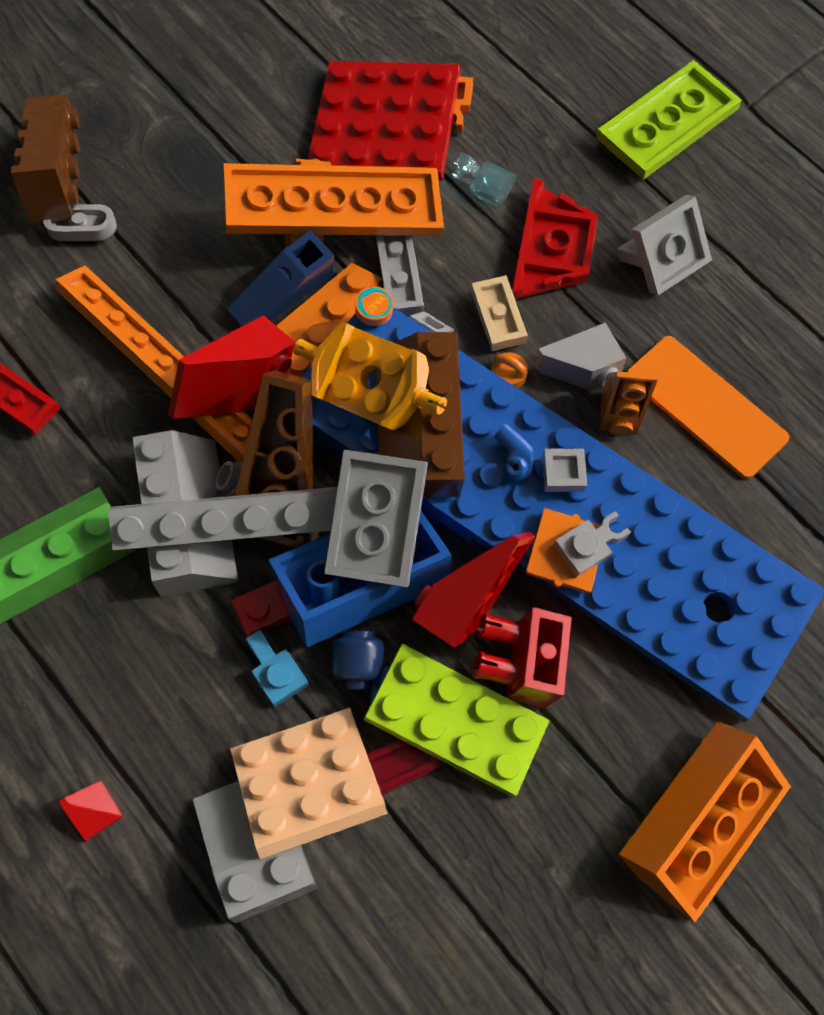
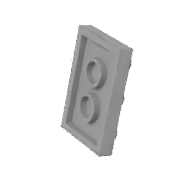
[325,450,428,587]

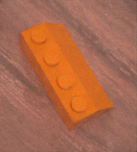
[619,721,791,922]

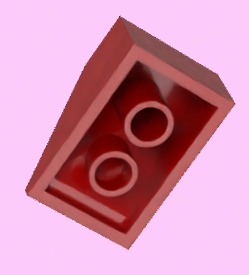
[168,315,296,419]
[412,532,535,647]

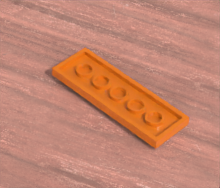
[223,163,444,236]

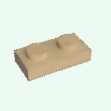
[471,275,528,351]

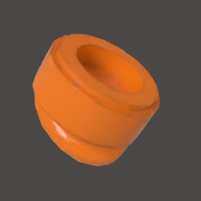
[491,352,528,388]

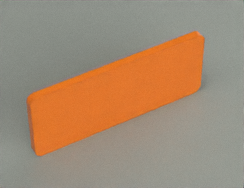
[628,336,790,480]

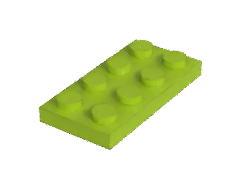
[596,60,742,180]
[364,644,550,798]

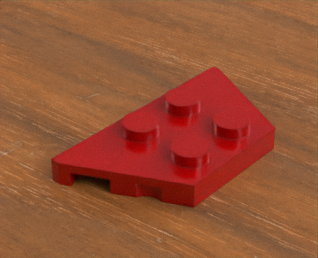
[512,178,598,299]

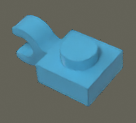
[246,630,309,708]

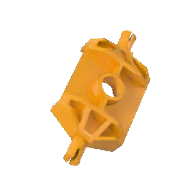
[293,321,447,431]

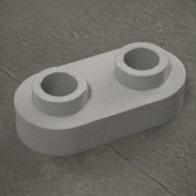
[43,204,117,241]

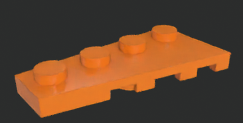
[276,263,383,378]

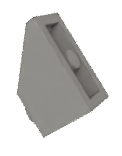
[536,323,626,389]

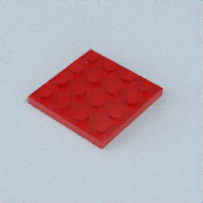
[308,61,461,181]

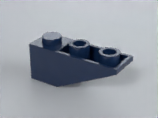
[227,230,335,327]

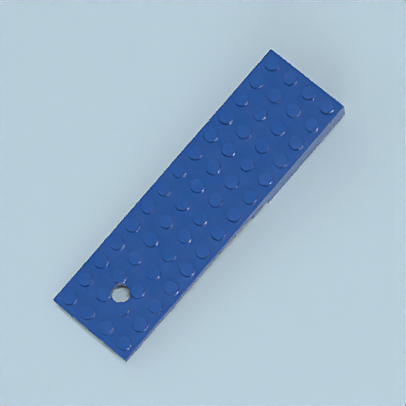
[302,307,824,723]

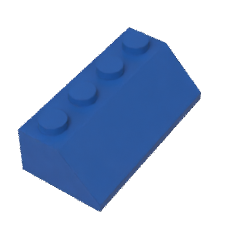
[269,511,452,647]

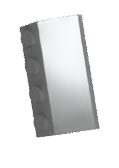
[133,430,239,597]

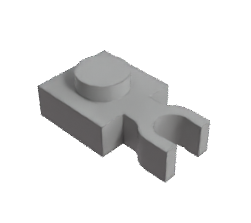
[553,511,631,578]

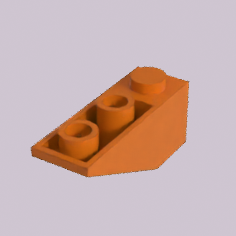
[600,371,658,436]

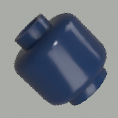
[332,631,385,689]

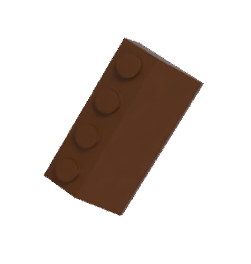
[376,332,465,498]

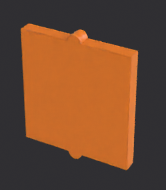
[525,508,600,594]

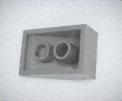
[193,781,317,923]

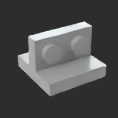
[617,195,712,295]

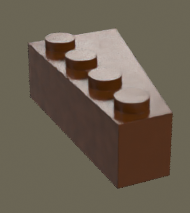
[10,94,80,224]
[235,370,313,548]

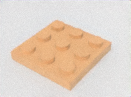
[231,708,388,859]

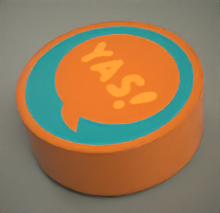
[355,286,394,326]

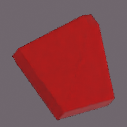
[59,781,124,842]

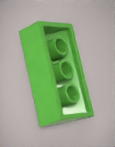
[0,487,136,624]

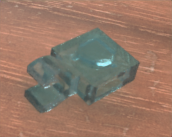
[453,153,517,208]

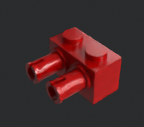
[472,607,572,708]

